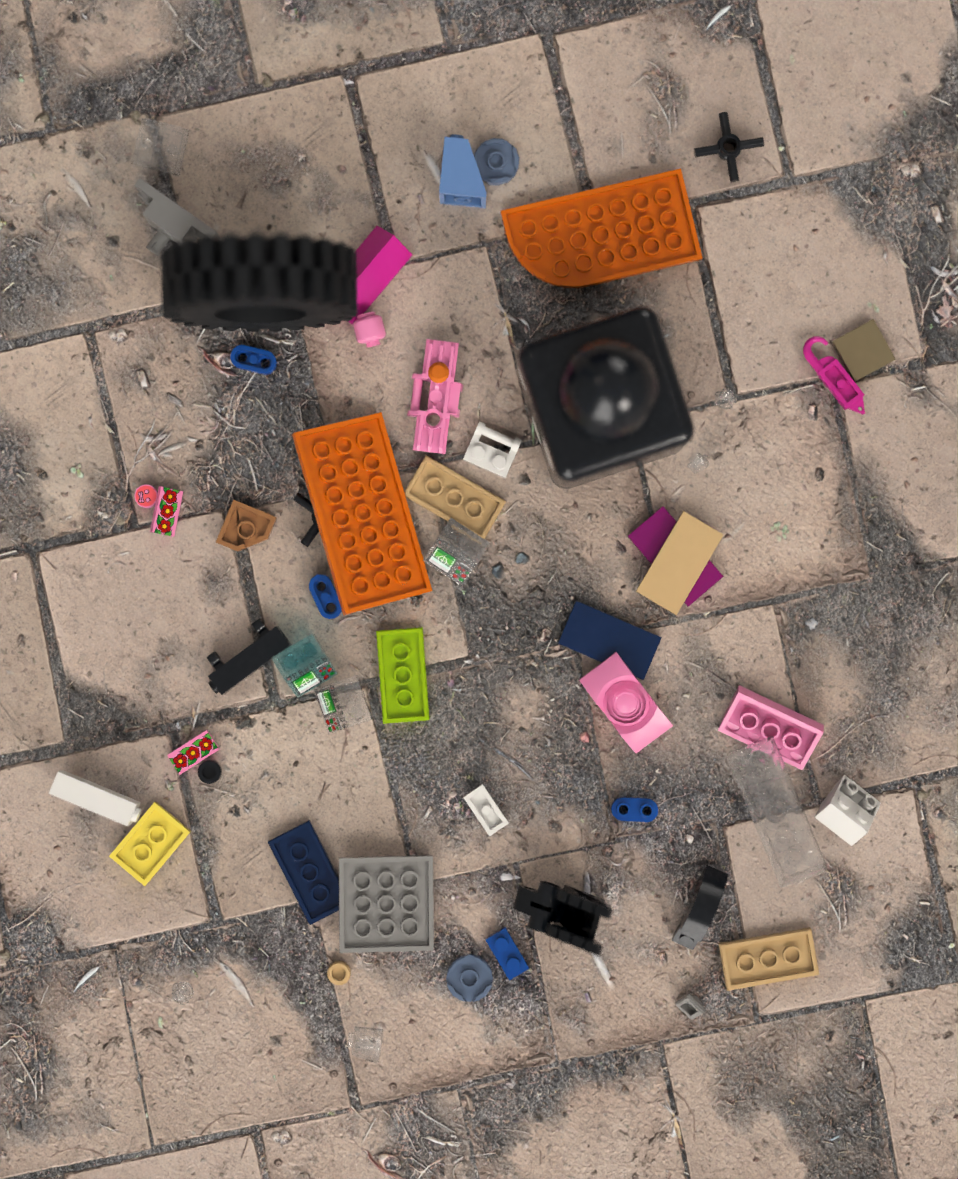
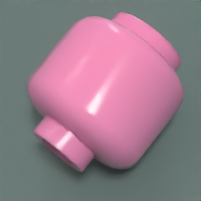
[353,312,386,348]

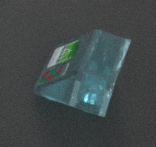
[272,634,338,698]

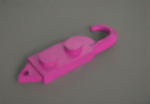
[803,336,865,415]

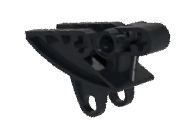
[513,881,613,956]

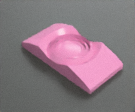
[579,652,673,753]

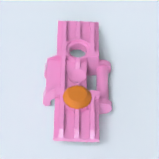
[407,339,463,454]

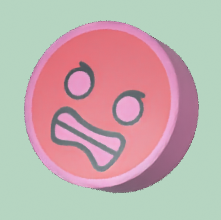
[134,484,158,508]

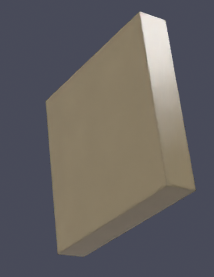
[832,319,896,382]

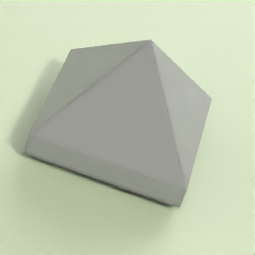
[675,994,706,1020]

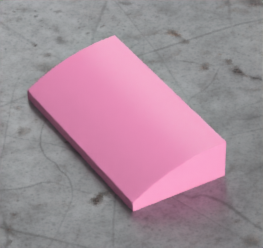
[718,685,824,770]

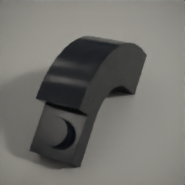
[672,865,728,950]

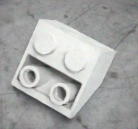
[815,775,881,846]

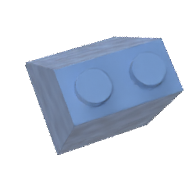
[439,134,487,208]

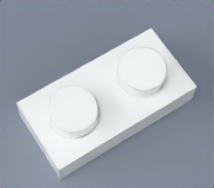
[463,784,509,836]

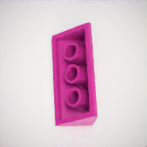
[348,226,413,325]

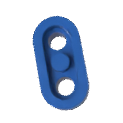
[230,345,277,375]
[309,574,342,619]
[611,797,658,822]

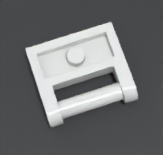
[463,421,522,478]

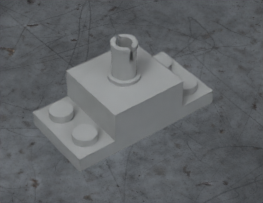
[134,178,221,256]

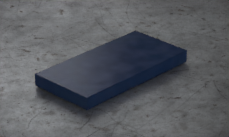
[558,601,662,680]
[268,820,339,925]

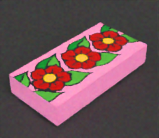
[150,486,183,537]
[167,730,220,775]

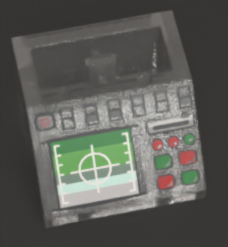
[423,518,490,586]
[314,675,373,734]

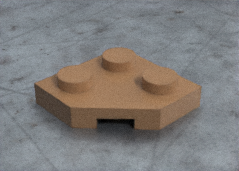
[216,499,277,552]

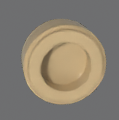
[327,960,351,985]

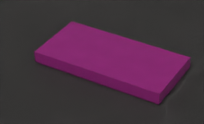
[627,506,724,607]

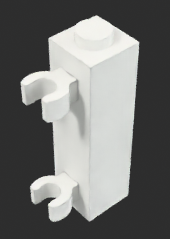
[49,770,142,826]

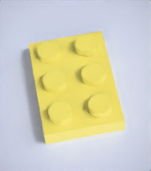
[109,802,191,886]

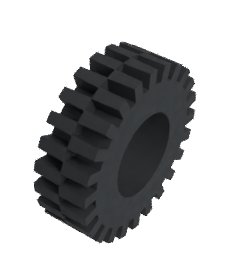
[161,233,358,332]

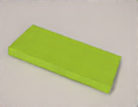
[376,627,430,724]

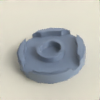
[474,138,519,185]
[446,954,493,1002]

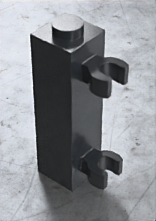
[206,618,292,695]

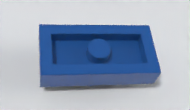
[485,927,529,980]

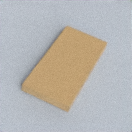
[404,455,506,542]
[635,511,724,615]
[718,927,819,991]

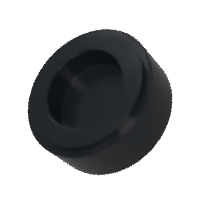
[198,760,222,784]

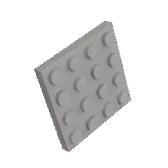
[339,855,434,953]

